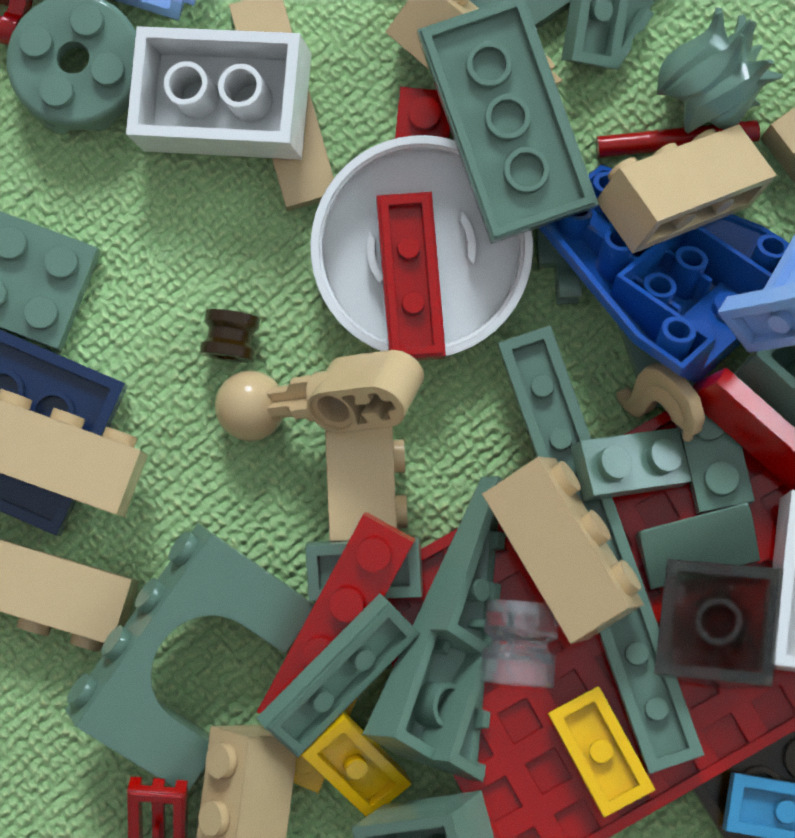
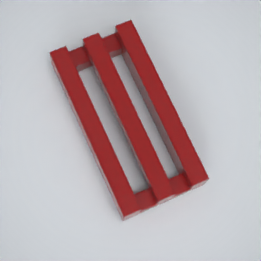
[127,776,188,838]

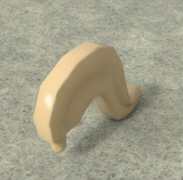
[617,363,705,442]

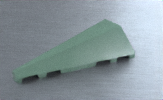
[362,476,505,782]

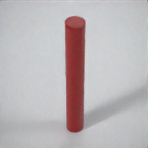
[596,120,760,158]

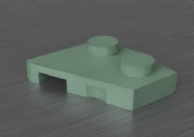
[561,0,655,70]

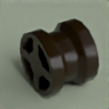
[199,309,260,363]

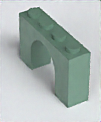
[65,523,314,791]

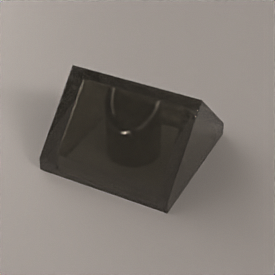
[654,559,784,689]

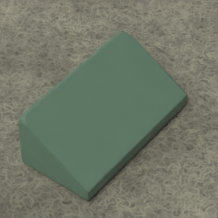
[635,503,760,590]

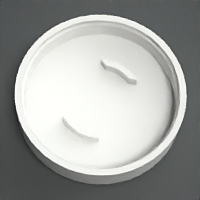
[310,135,533,356]

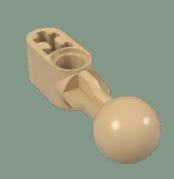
[215,350,424,441]

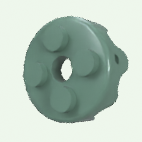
[6,0,136,135]

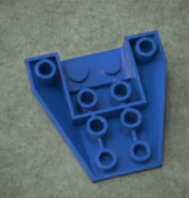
[539,165,789,383]

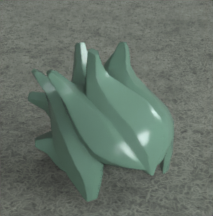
[657,7,783,134]

